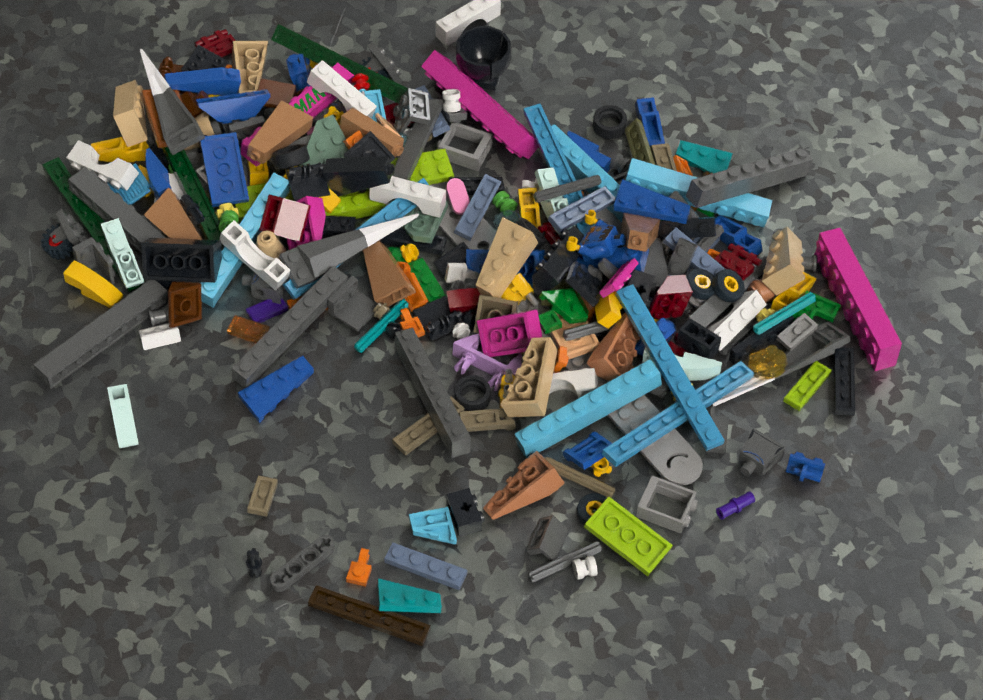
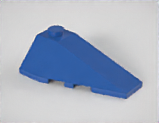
[164,67,241,96]
[569,247,649,275]
[466,249,545,289]

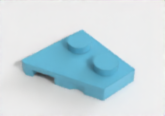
[409,507,457,544]

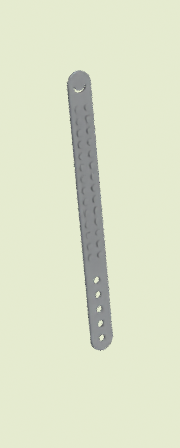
[431,182,703,485]

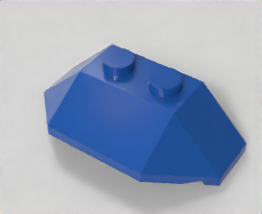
[196,89,271,124]

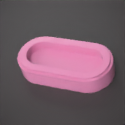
[446,178,470,215]

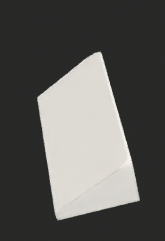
[139,323,181,350]

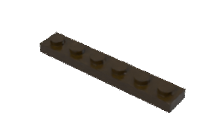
[308,585,431,646]

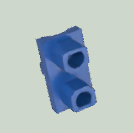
[786,452,825,482]

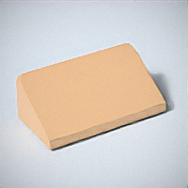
[375,113,401,137]

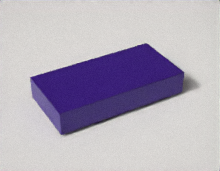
[246,298,288,326]

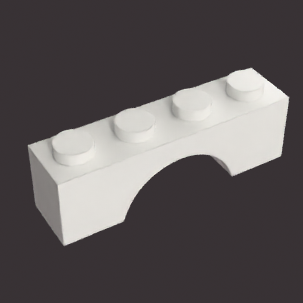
[436,0,501,46]
[307,60,377,118]
[66,140,139,190]
[370,176,446,218]
[220,221,291,291]
[707,290,767,351]
[549,368,598,398]

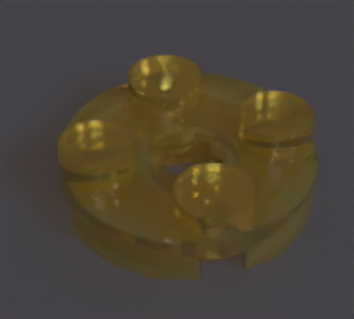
[748,345,788,379]

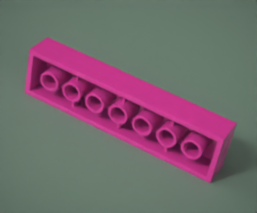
[421,50,539,159]
[814,228,902,371]

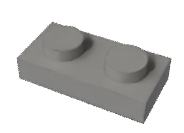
[777,313,818,352]

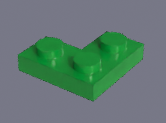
[792,290,841,323]

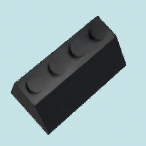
[532,226,584,300]
[141,238,222,283]

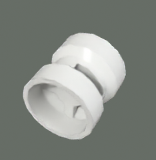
[442,89,461,112]
[572,556,598,580]

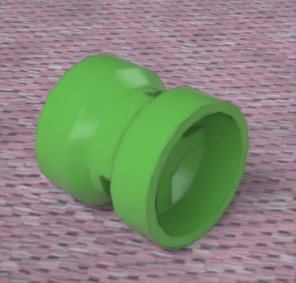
[492,191,518,216]
[219,210,239,232]

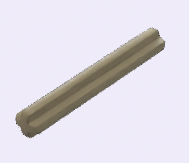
[545,457,615,498]

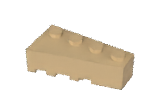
[232,41,268,93]
[113,80,148,147]
[476,217,538,298]
[762,227,805,296]
[501,337,558,417]

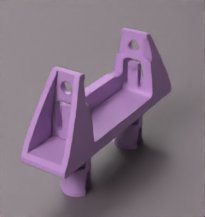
[452,333,522,391]

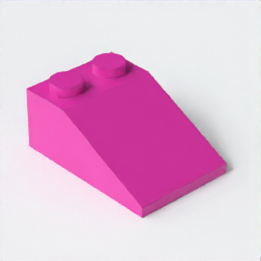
[287,196,326,250]
[477,309,542,357]

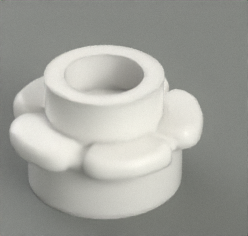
[452,323,470,340]

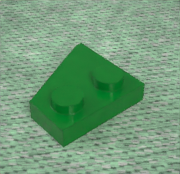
[539,288,588,324]

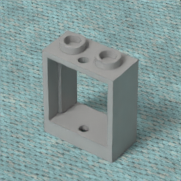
[437,123,493,171]
[636,476,698,534]

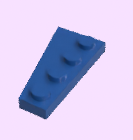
[238,356,314,423]

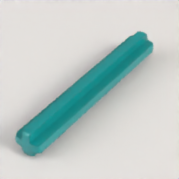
[753,292,816,335]
[354,299,409,353]

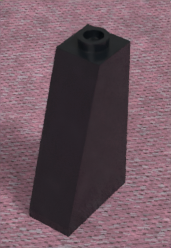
[322,156,395,197]

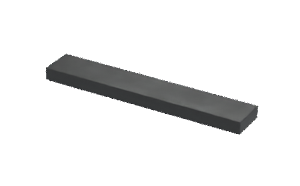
[392,99,444,180]
[687,264,765,328]

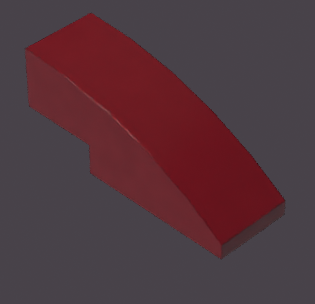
[446,288,480,314]

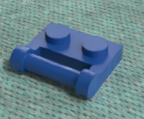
[563,431,613,470]

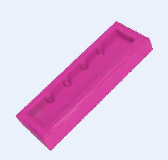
[600,258,639,298]

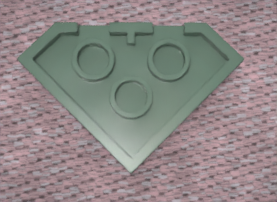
[300,115,349,166]
[393,199,448,243]

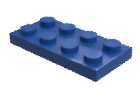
[200,132,249,207]

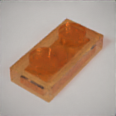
[227,315,270,343]

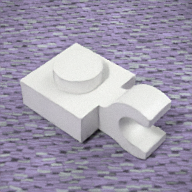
[445,263,479,283]

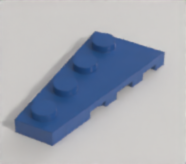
[613,179,690,224]

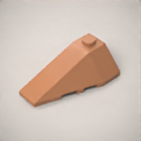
[587,312,640,381]
[483,451,565,520]

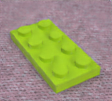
[584,497,673,576]

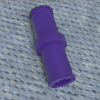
[716,491,755,520]

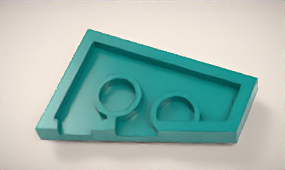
[676,140,733,175]
[377,578,442,613]

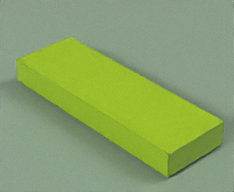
[783,361,832,411]

